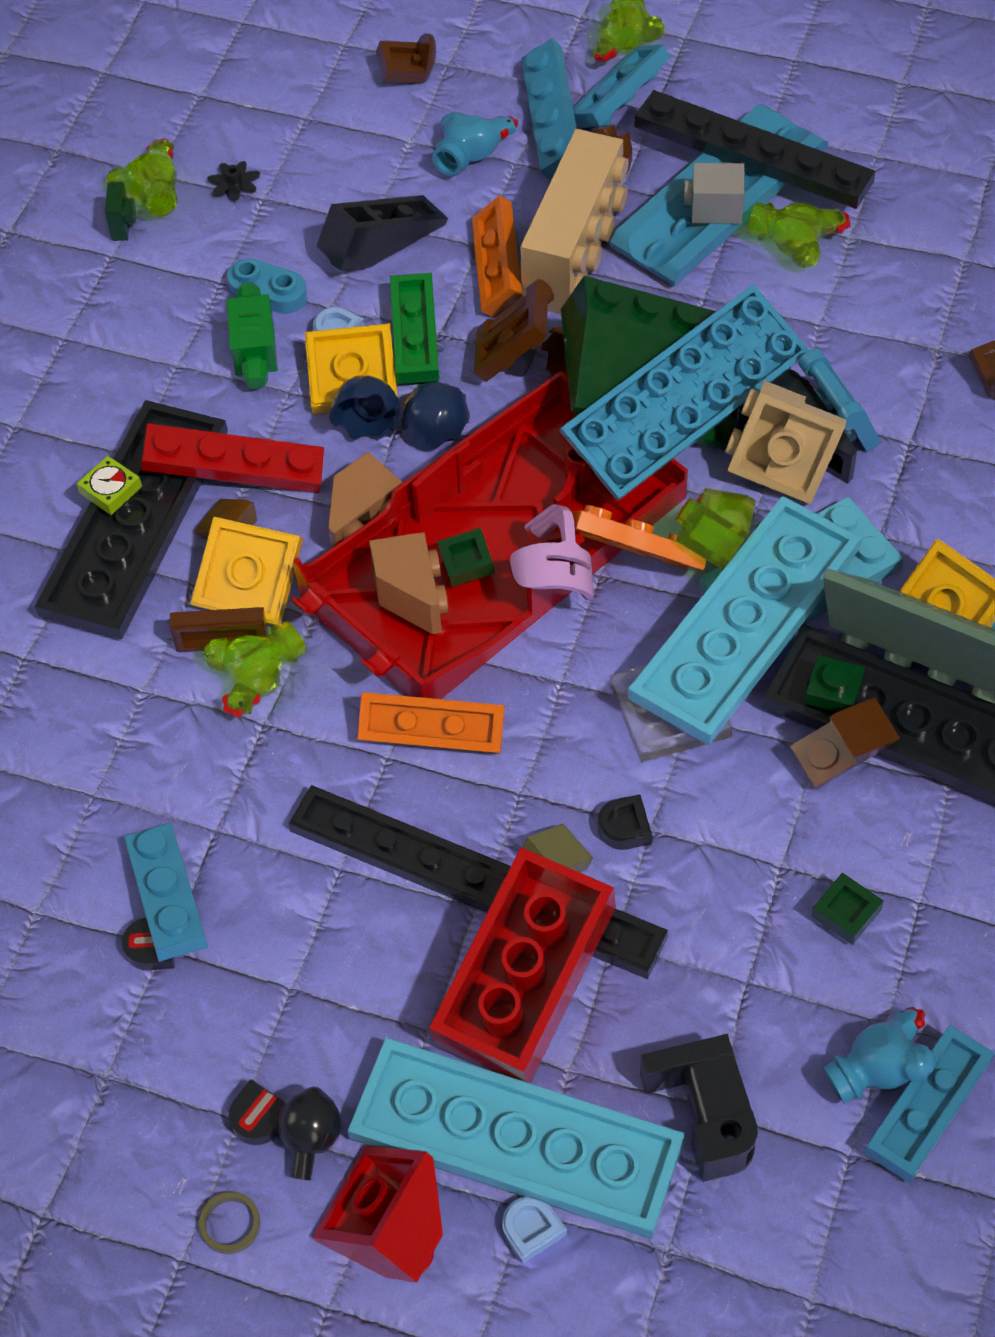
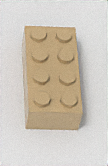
[520,129,628,314]

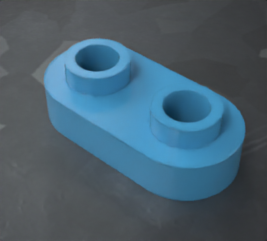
[227,259,308,314]

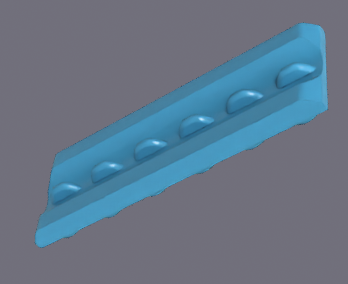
[610,104,829,286]
[559,284,809,501]

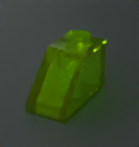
[675,488,756,570]

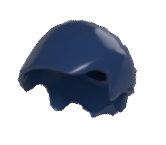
[329,375,400,440]
[400,381,470,451]

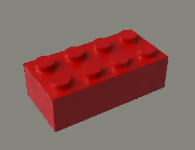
[429,847,616,1084]

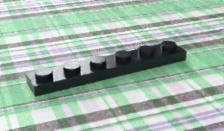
[635,90,875,209]

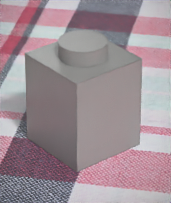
[684,163,744,224]

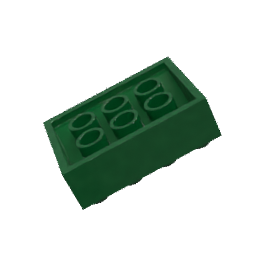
[561,276,737,450]

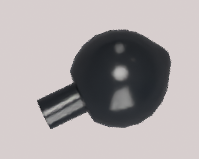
[277,1086,341,1180]

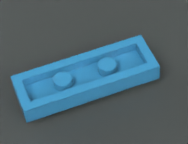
[573,44,670,129]
[124,823,208,962]
[864,1024,995,1184]

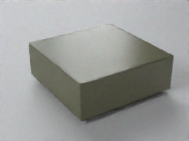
[522,823,593,872]

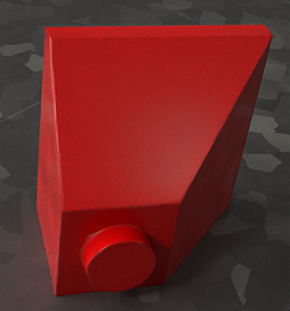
[312,1145,443,1283]

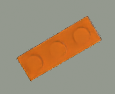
[472,195,522,318]
[572,505,709,571]
[357,692,506,753]

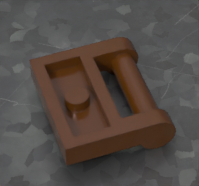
[474,279,554,382]

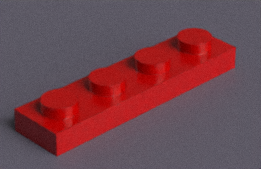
[141,423,324,494]

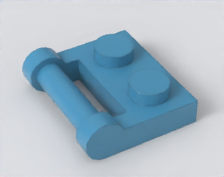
[798,348,882,452]

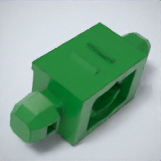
[226,282,278,389]

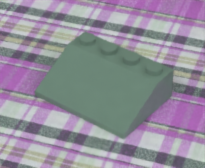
[823,568,995,703]

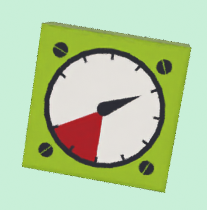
[76,455,142,515]

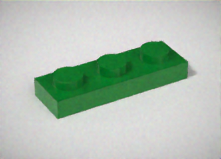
[390,273,440,384]

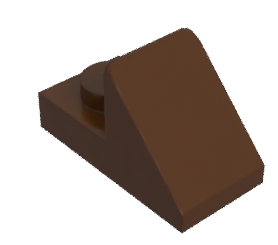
[790,697,901,789]

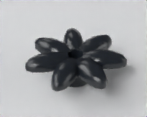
[207,161,260,201]

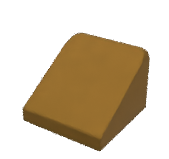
[195,499,257,539]

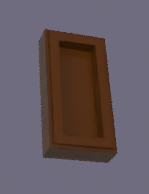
[170,607,269,652]

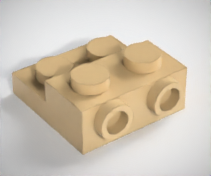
[724,380,847,504]

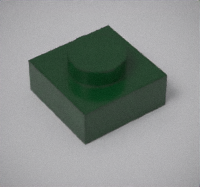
[105,181,136,241]
[437,527,496,587]
[805,655,865,712]
[811,872,884,945]

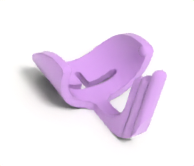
[510,504,594,601]

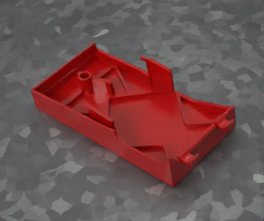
[291,371,688,699]

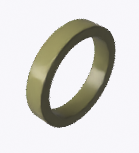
[199,1192,261,1254]

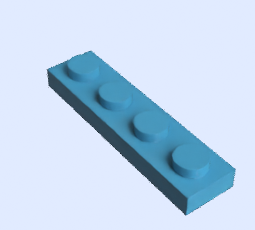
[521,38,577,179]

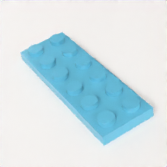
[628,496,862,745]
[348,1038,685,1239]

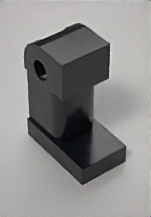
[640,1033,758,1182]

